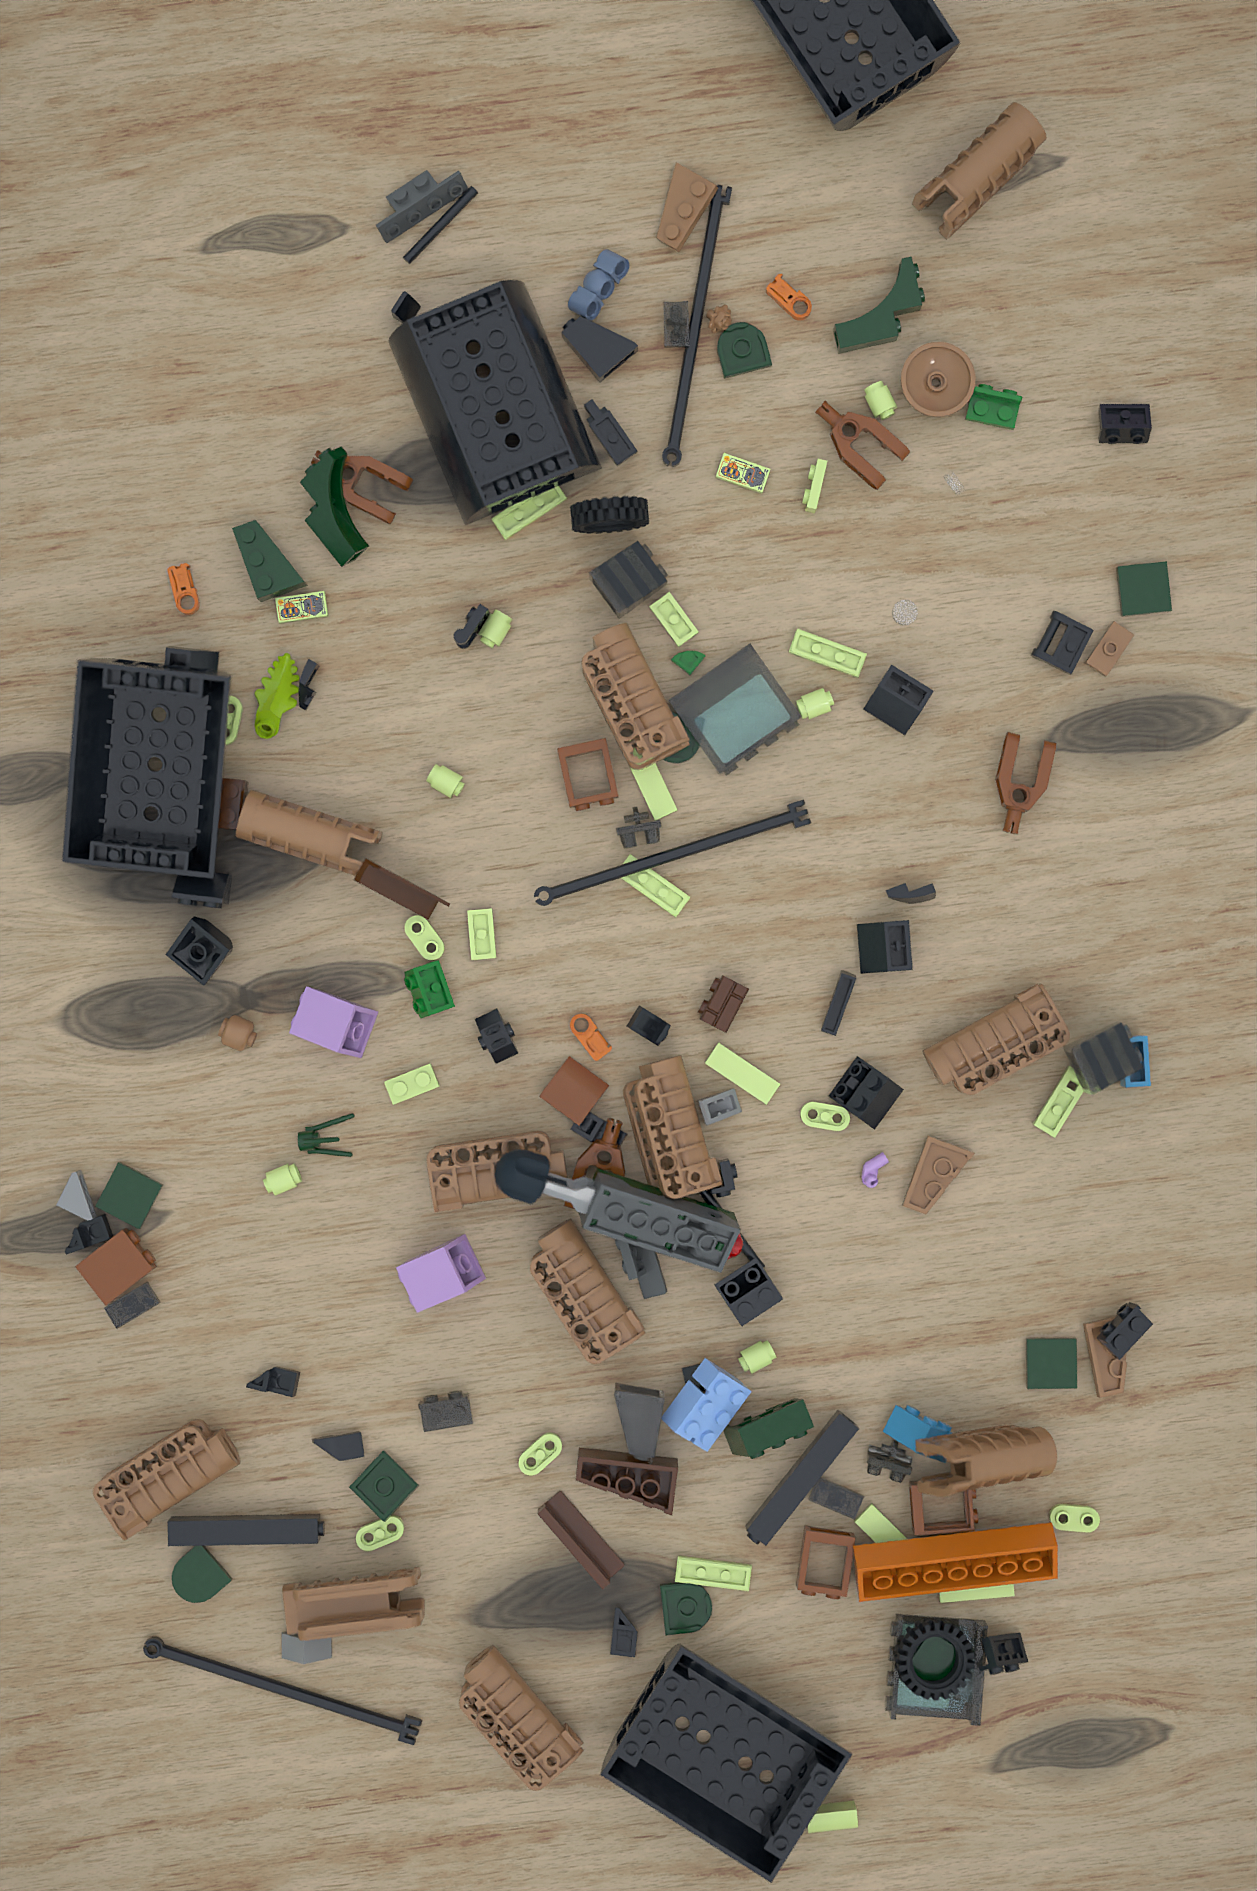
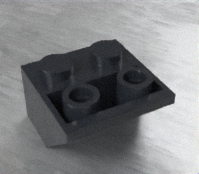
[164,646,220,670]
[863,665,934,736]
[172,873,232,909]
[857,920,913,974]
[829,1056,904,1130]
[714,1257,783,1326]

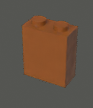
[75,1227,157,1306]

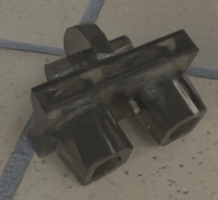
[663,301,689,348]
[616,806,662,849]
[867,1439,912,1483]

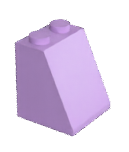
[289,986,378,1058]
[396,1234,486,1313]

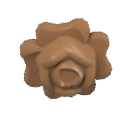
[706,304,732,334]

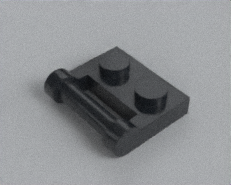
[454,604,490,649]
[1031,611,1094,675]

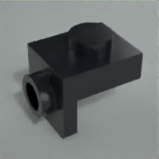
[626,1005,671,1046]
[710,1159,738,1198]

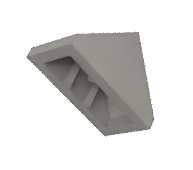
[698,1088,742,1126]
[56,1170,97,1221]
[282,1632,332,1664]

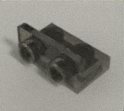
[418,1390,473,1432]

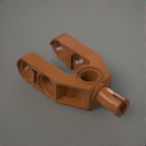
[815,400,910,490]
[311,450,413,524]
[995,732,1056,834]
[564,1118,625,1209]

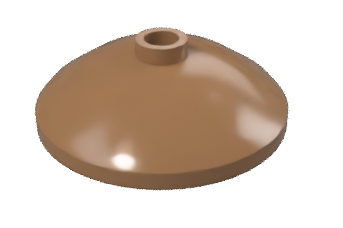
[900,342,976,417]

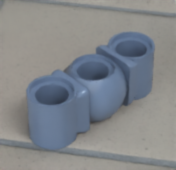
[568,249,629,321]

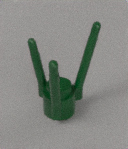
[298,1113,355,1157]

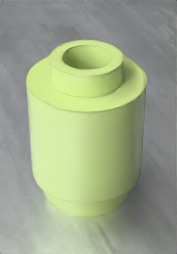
[864,381,897,420]
[478,609,512,648]
[796,688,834,719]
[426,764,465,798]
[263,1163,302,1196]
[738,1340,777,1374]

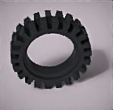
[570,496,649,534]
[894,1618,975,1701]

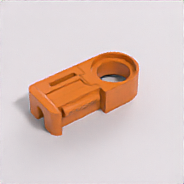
[766,274,812,321]
[167,563,200,615]
[570,1014,612,1061]

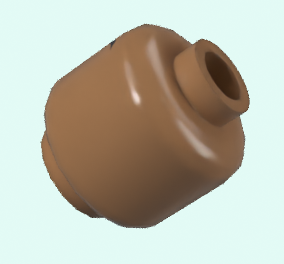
[218,1015,257,1051]

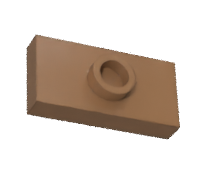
[1085,621,1134,677]

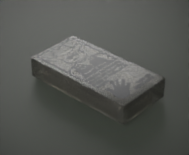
[104,1282,161,1329]
[808,1477,864,1520]

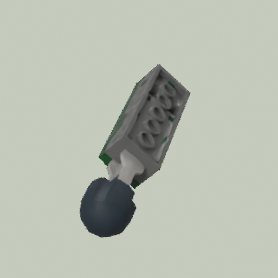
[494,1149,743,1273]

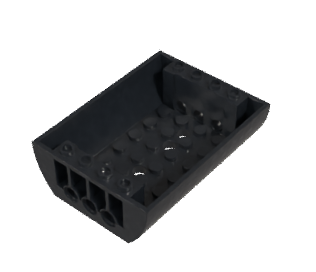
[750,0,961,131]
[388,280,602,525]
[600,1644,852,1883]

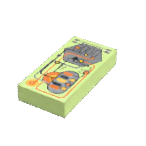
[715,453,770,494]
[275,591,329,624]

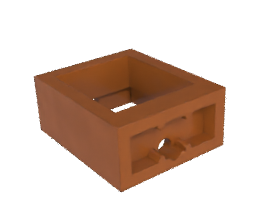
[557,738,619,811]
[909,1481,978,1536]
[796,1526,855,1599]

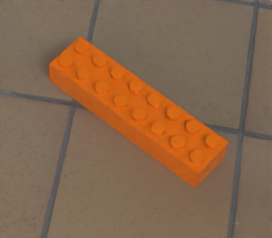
[853,1523,1058,1602]

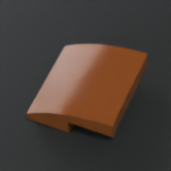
[539,1056,610,1126]

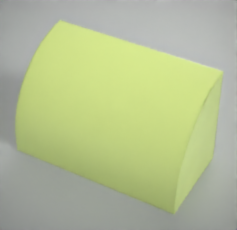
[807,1801,858,1833]

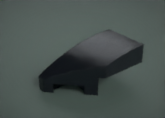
[298,659,320,710]
[886,883,936,904]
[65,1214,114,1255]
[246,1367,300,1397]
[312,1431,365,1461]
[610,1608,638,1657]

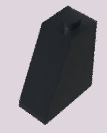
[561,316,638,383]

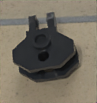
[475,1008,519,1064]

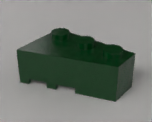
[232,520,308,602]
[723,1398,814,1459]

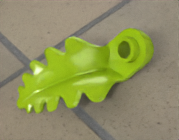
[254,653,300,739]

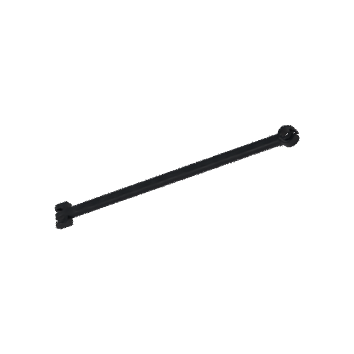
[662,185,732,467]
[534,800,811,906]
[143,1637,422,1745]

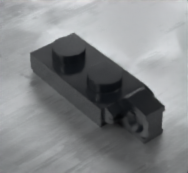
[584,399,638,466]

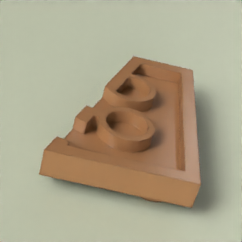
[656,162,718,252]
[902,1135,975,1214]
[1083,1316,1127,1398]

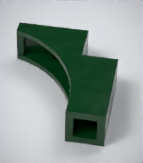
[833,256,925,354]
[300,446,369,567]

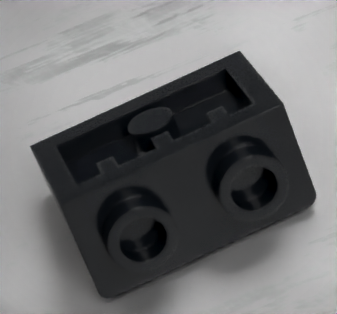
[1098,404,1152,444]
[1097,1302,1153,1360]
[978,1632,1028,1675]

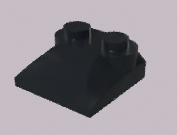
[165,916,233,986]

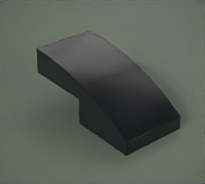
[570,1112,628,1145]

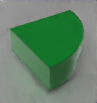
[671,651,706,675]

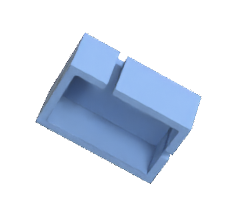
[661,1358,752,1452]

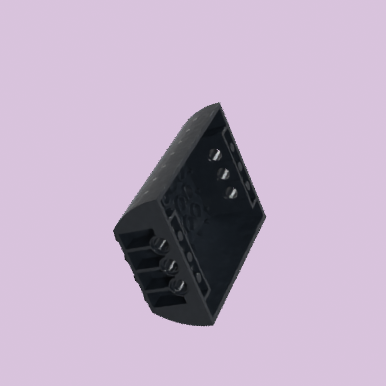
[62,658,231,878]

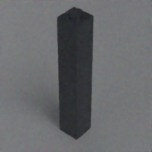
[745,1410,859,1546]
[167,1514,325,1546]

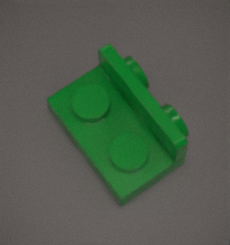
[965,384,1023,430]
[404,960,455,1019]

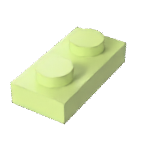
[802,459,827,513]
[649,592,699,648]
[467,908,497,960]
[384,1063,440,1105]

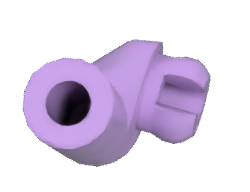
[861,1152,889,1188]

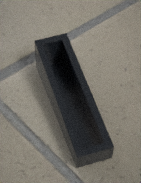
[821,970,856,1036]

